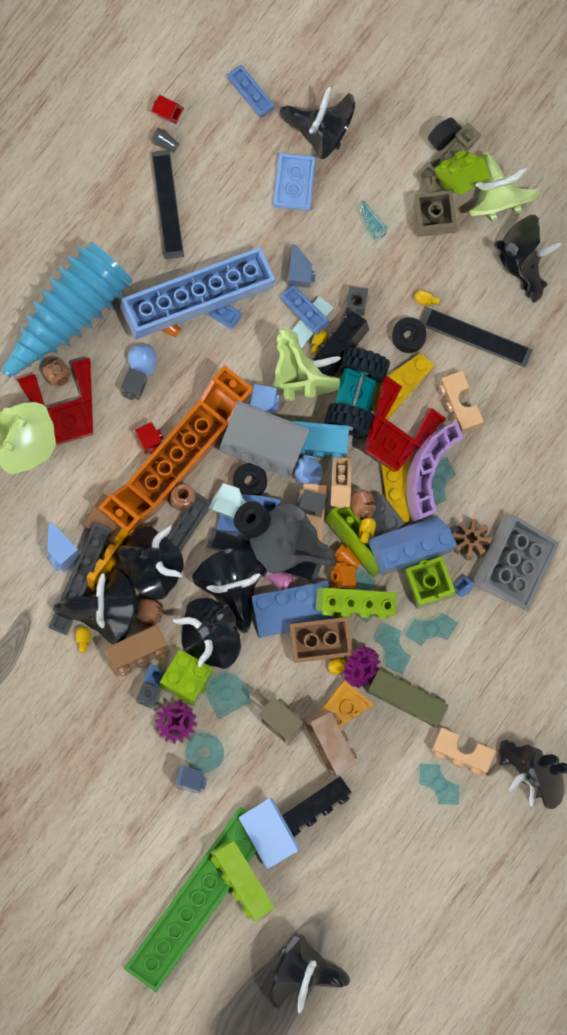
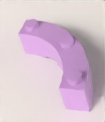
[406,421,464,522]

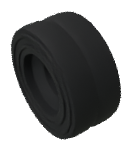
[428,117,461,151]
[392,317,427,353]
[233,463,267,496]
[234,501,271,538]

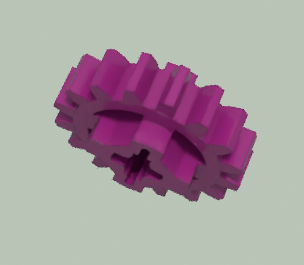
[342,646,381,688]
[155,701,197,744]

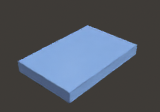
[273,153,316,211]
[239,798,301,869]

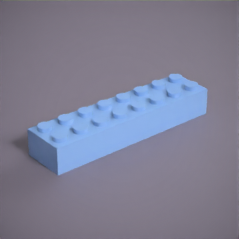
[120,247,275,340]

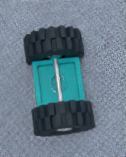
[324,348,390,438]

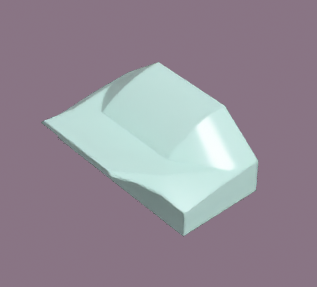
[208,483,246,519]

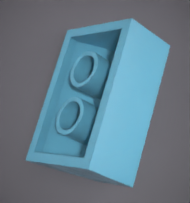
[292,421,349,459]

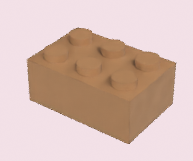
[289,617,352,663]
[105,624,169,677]
[303,709,357,775]

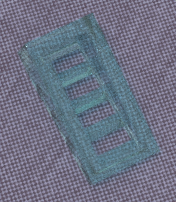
[360,201,387,242]

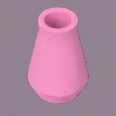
[264,570,295,590]

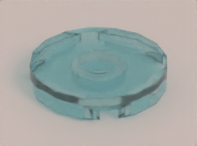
[185,733,224,772]

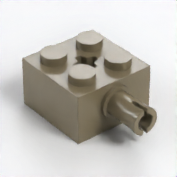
[414,177,457,237]
[249,690,304,745]

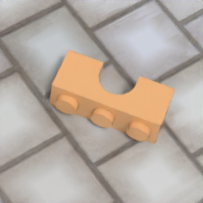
[439,370,484,434]
[432,728,496,776]

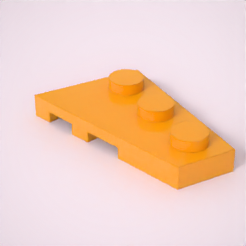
[320,680,375,728]

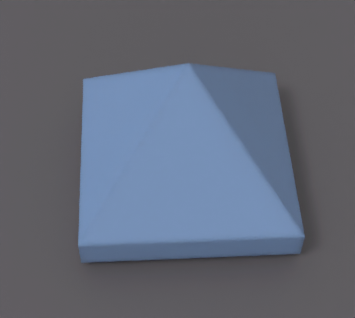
[453,575,475,597]
[143,664,165,687]

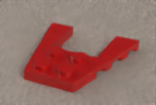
[17,357,94,445]
[364,376,446,472]

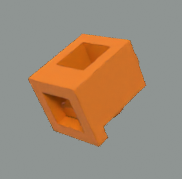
[330,563,357,590]

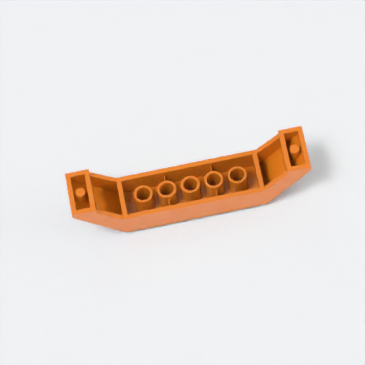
[98,365,254,533]

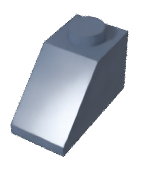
[288,244,316,288]
[176,765,207,794]

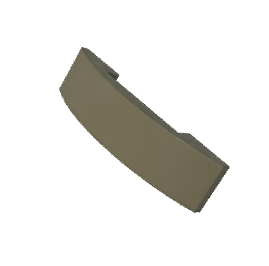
[415,122,481,186]

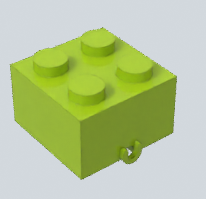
[434,150,490,195]
[405,556,455,609]
[160,649,213,707]

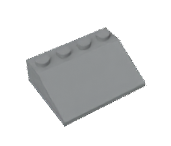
[219,401,310,479]
[473,515,559,611]

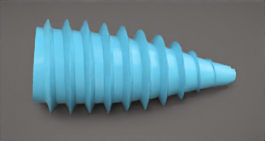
[1,241,133,378]

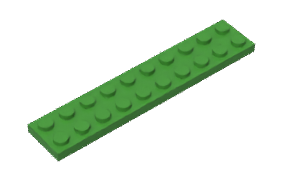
[124,807,257,993]

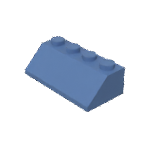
[368,517,457,575]
[252,581,334,638]

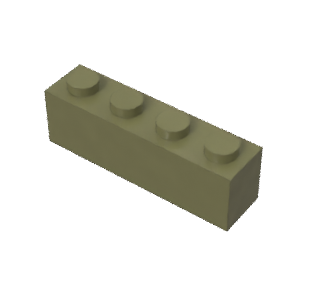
[368,669,449,728]

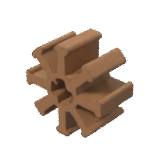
[453,519,491,561]

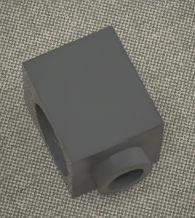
[346,286,368,316]
[121,368,148,400]
[296,490,327,518]
[136,682,162,710]

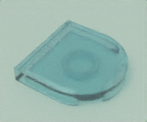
[207,673,252,719]

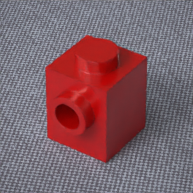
[151,94,184,124]
[135,422,164,454]

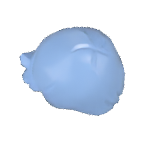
[128,344,157,377]
[294,455,323,485]

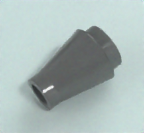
[151,128,180,152]

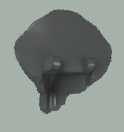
[250,503,336,575]

